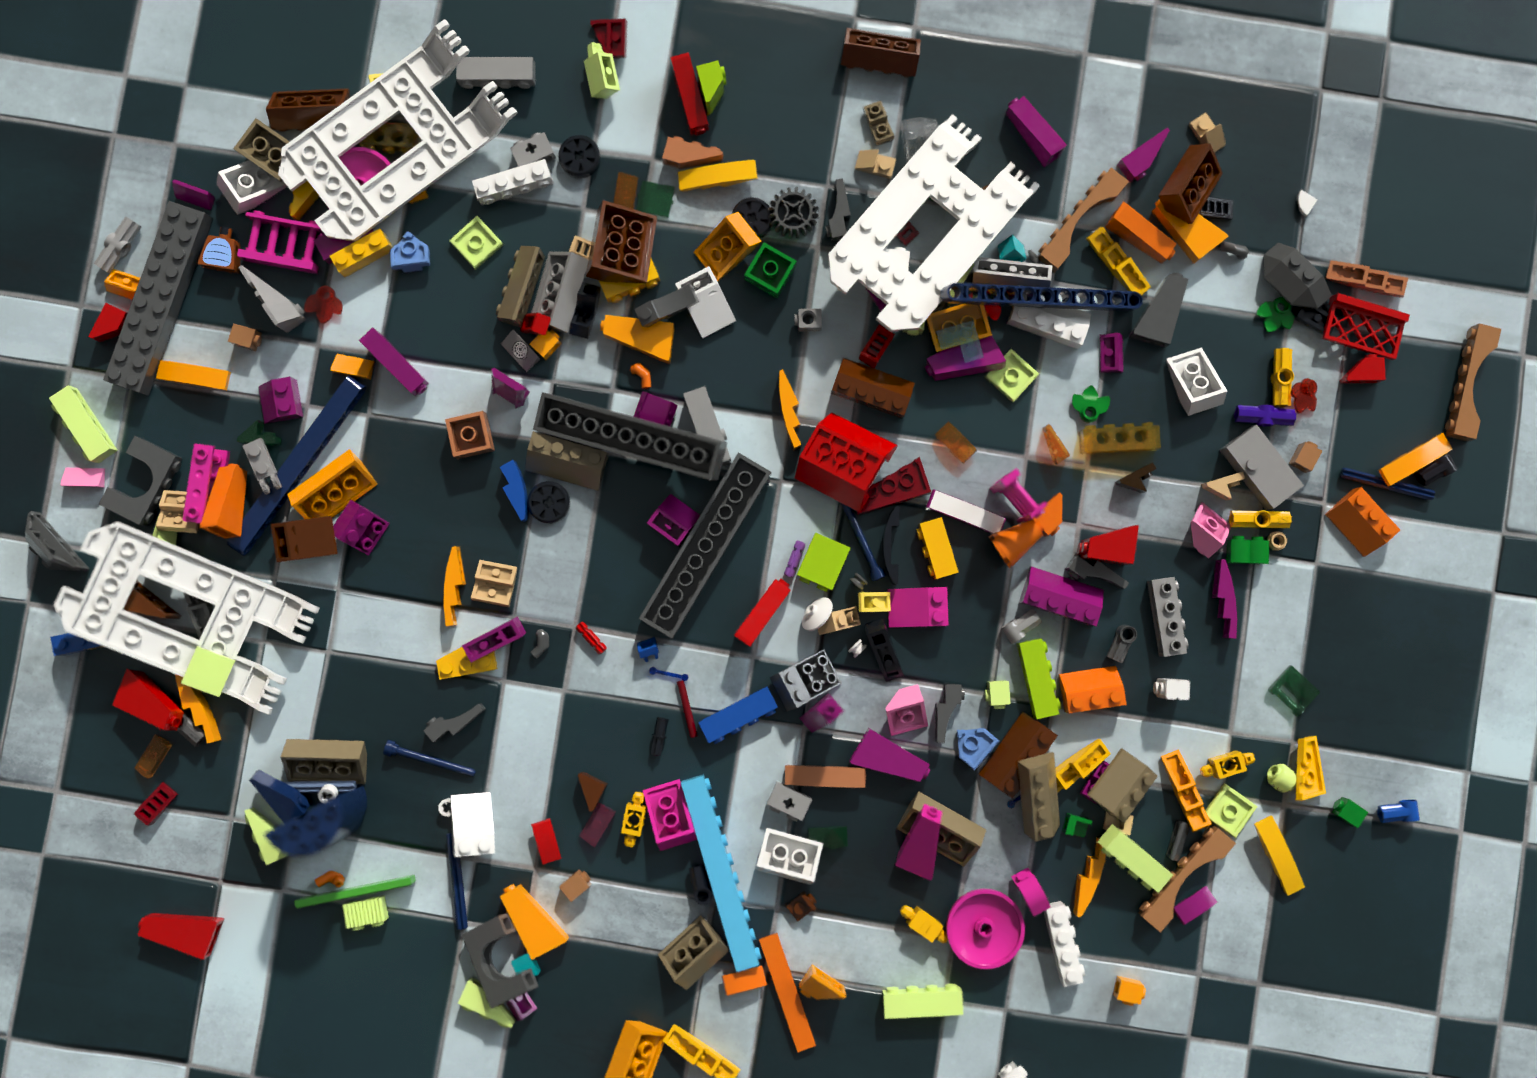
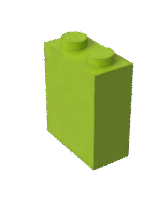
[797,532,850,592]

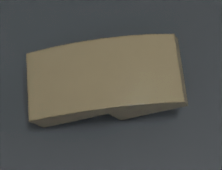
[863,101,894,145]

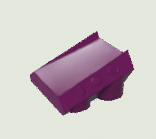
[491,368,530,408]
[634,391,678,426]

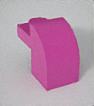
[1011,868,1051,916]

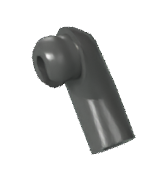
[1220,241,1249,260]
[531,629,550,659]

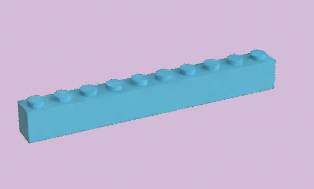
[681,774,762,972]

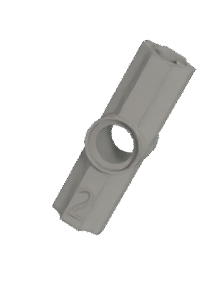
[94,217,142,274]

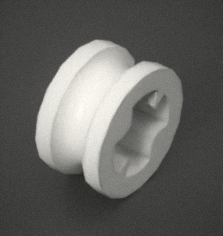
[848,639,867,658]
[318,784,338,803]
[438,798,451,817]

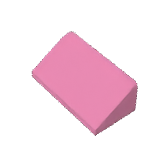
[61,468,105,488]

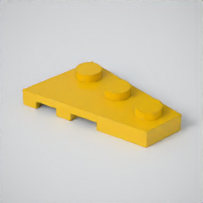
[436,647,498,680]
[1296,736,1326,801]

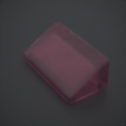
[580,802,616,847]

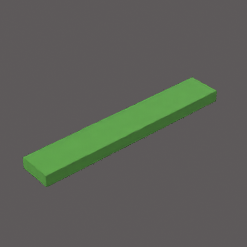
[294,874,416,908]

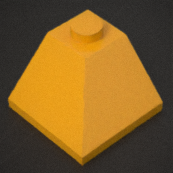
[799,964,846,999]

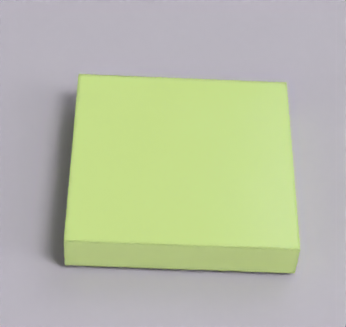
[449,216,504,270]
[985,349,1039,402]
[181,646,235,697]
[1205,783,1258,838]

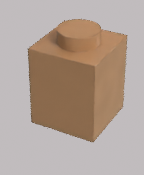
[228,323,262,351]
[1289,441,1322,473]
[559,869,591,902]

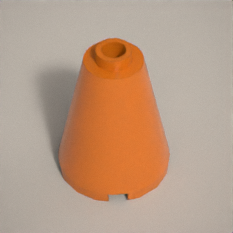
[988,519,1044,568]

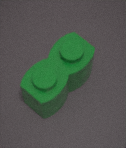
[1226,536,1269,564]

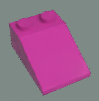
[887,587,949,627]
[643,779,697,851]

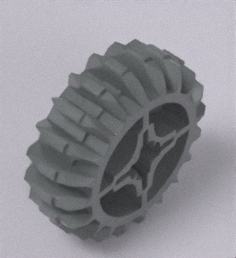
[768,187,819,239]

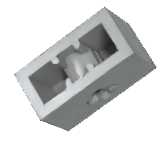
[510,132,556,167]
[767,781,812,822]

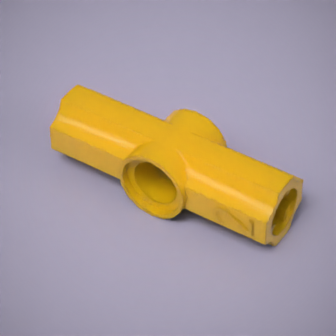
[1271,348,1294,407]
[1229,510,1291,529]

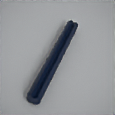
[1340,468,1435,500]
[446,833,468,930]

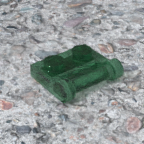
[1268,665,1320,717]

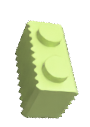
[342,895,389,931]

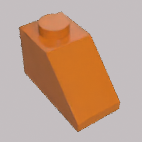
[1030,492,1062,536]

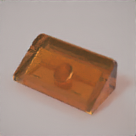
[613,172,638,209]
[135,734,172,779]

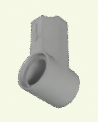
[1001,609,1042,644]

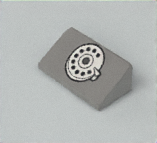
[501,330,541,372]

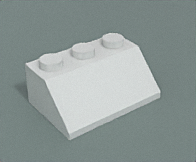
[755,828,823,885]

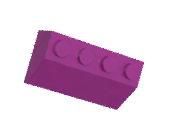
[1019,566,1104,626]

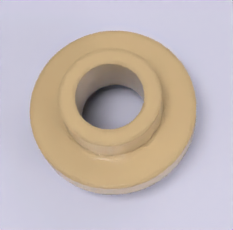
[1267,531,1287,551]

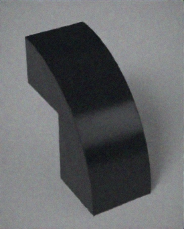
[570,282,601,339]

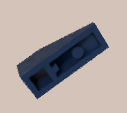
[249,770,310,823]

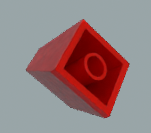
[1077,525,1139,566]

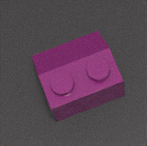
[258,376,303,424]

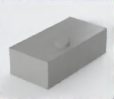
[683,386,732,467]
[1220,425,1304,511]

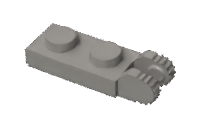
[243,438,282,495]

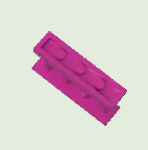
[237,210,323,274]
[182,444,230,524]
[989,468,1047,523]

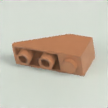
[662,136,723,169]

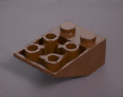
[271,515,338,562]

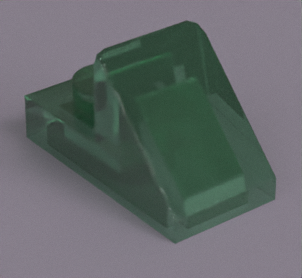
[237,420,282,446]
[808,826,848,849]

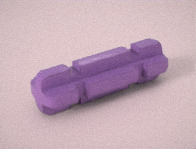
[784,540,805,578]

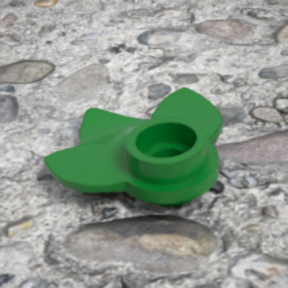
[1256,297,1294,332]
[1072,385,1110,423]

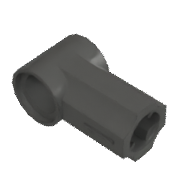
[1106,625,1137,663]
[177,712,206,747]

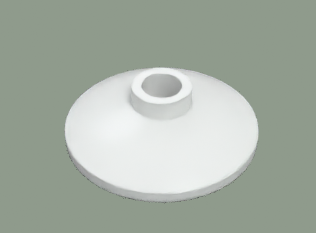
[802,597,833,631]

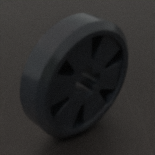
[558,135,601,178]
[732,197,773,239]
[527,481,570,524]

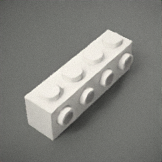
[472,159,554,205]
[1043,901,1085,987]

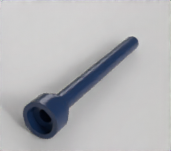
[841,503,887,582]
[383,740,476,776]

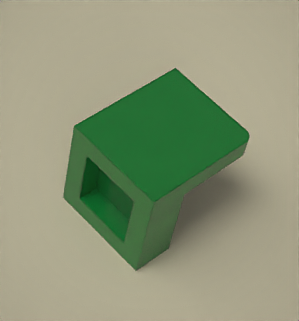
[1062,813,1093,837]

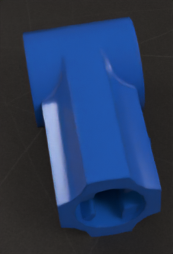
[1377,799,1420,823]

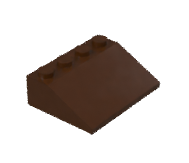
[586,200,657,284]

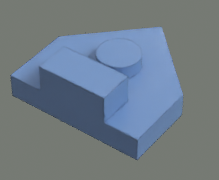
[390,231,430,273]
[957,728,999,771]

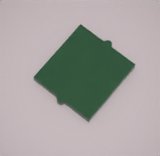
[636,180,675,218]

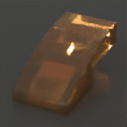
[935,421,977,464]

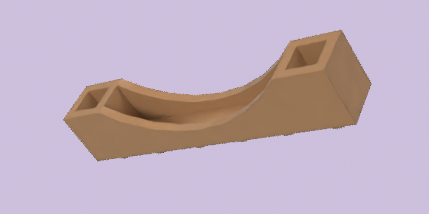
[1038,167,1129,273]
[1445,323,1501,442]
[1138,826,1236,933]

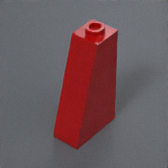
[670,52,709,135]
[735,578,791,646]
[112,669,184,731]
[138,913,224,960]

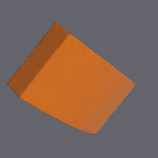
[722,965,767,996]

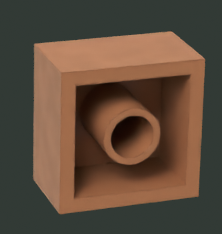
[445,411,495,459]

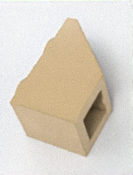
[818,606,861,635]

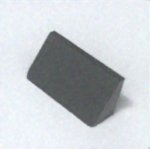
[1165,820,1190,861]

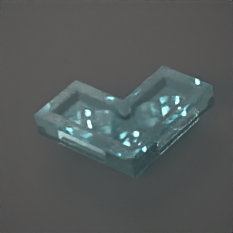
[936,320,984,363]

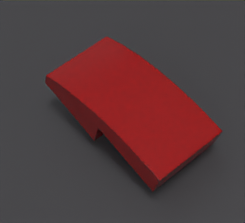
[531,818,562,864]

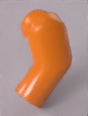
[630,363,651,389]
[315,871,345,888]

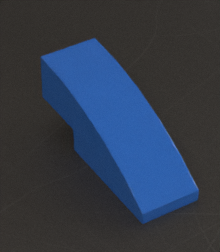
[500,460,528,522]

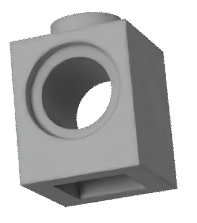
[795,308,822,332]

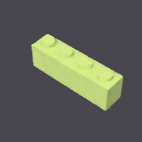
[49,385,118,463]
[1098,824,1173,893]
[882,984,963,1019]

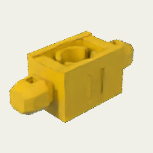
[1200,751,1255,779]
[621,792,647,847]
[900,905,948,943]

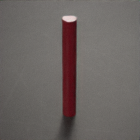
[677,680,698,738]

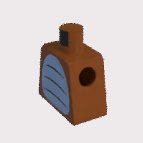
[198,227,241,274]

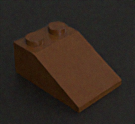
[123,580,182,619]

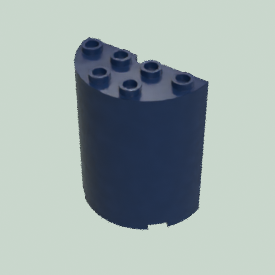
[264,786,367,856]

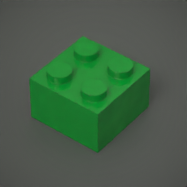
[744,242,797,298]

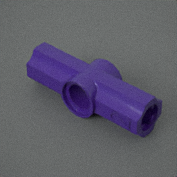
[1234,405,1296,426]

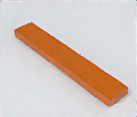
[759,933,816,1052]

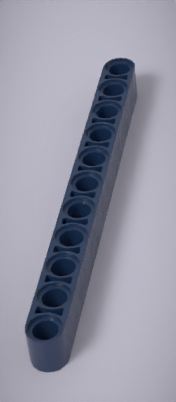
[940,283,1143,311]
[227,375,367,556]

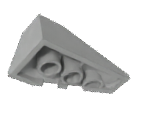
[239,265,306,333]

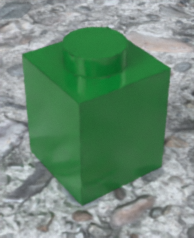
[1331,797,1368,828]

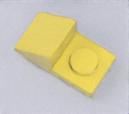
[858,592,891,612]

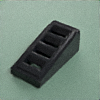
[1198,197,1233,220]

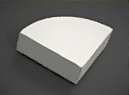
[1297,190,1317,217]

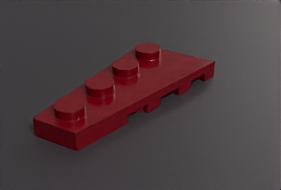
[857,457,931,515]

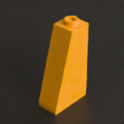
[1152,199,1229,264]
[600,315,675,364]
[500,884,569,960]

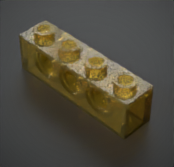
[358,123,422,154]
[1079,422,1161,454]

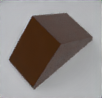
[577,772,608,811]

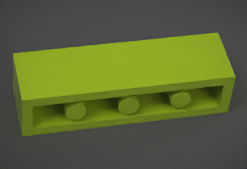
[1016,638,1061,719]

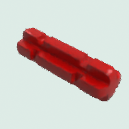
[575,622,607,654]

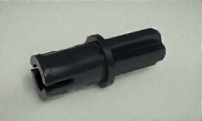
[650,717,669,756]

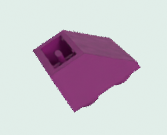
[647,494,700,547]
[333,500,390,555]

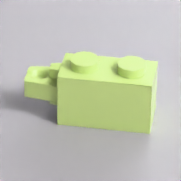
[584,42,620,99]

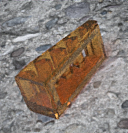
[1042,424,1070,465]

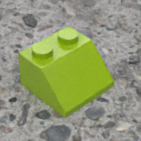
[696,60,727,115]

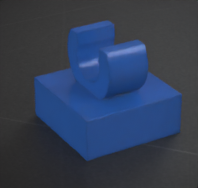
[637,637,659,662]

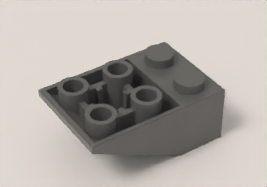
[769,649,841,712]

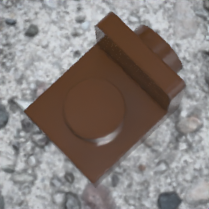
[786,891,817,921]

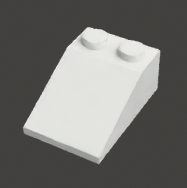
[216,160,287,215]
[1166,348,1227,416]
[451,792,495,857]

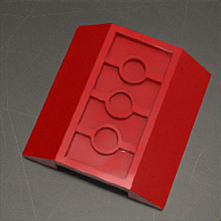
[795,412,898,513]

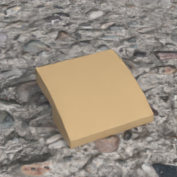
[156,490,199,533]
[471,560,517,607]

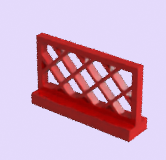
[1322,293,1410,360]

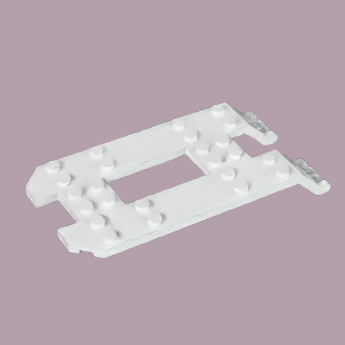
[278,20,518,241]
[828,114,1040,332]
[54,522,320,715]

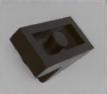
[1115,462,1156,493]

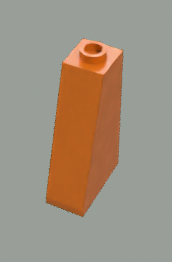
[1105,201,1177,264]
[200,464,247,539]

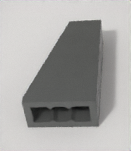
[1129,273,1188,348]

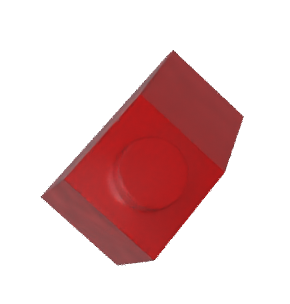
[88,303,127,342]
[1340,354,1386,384]

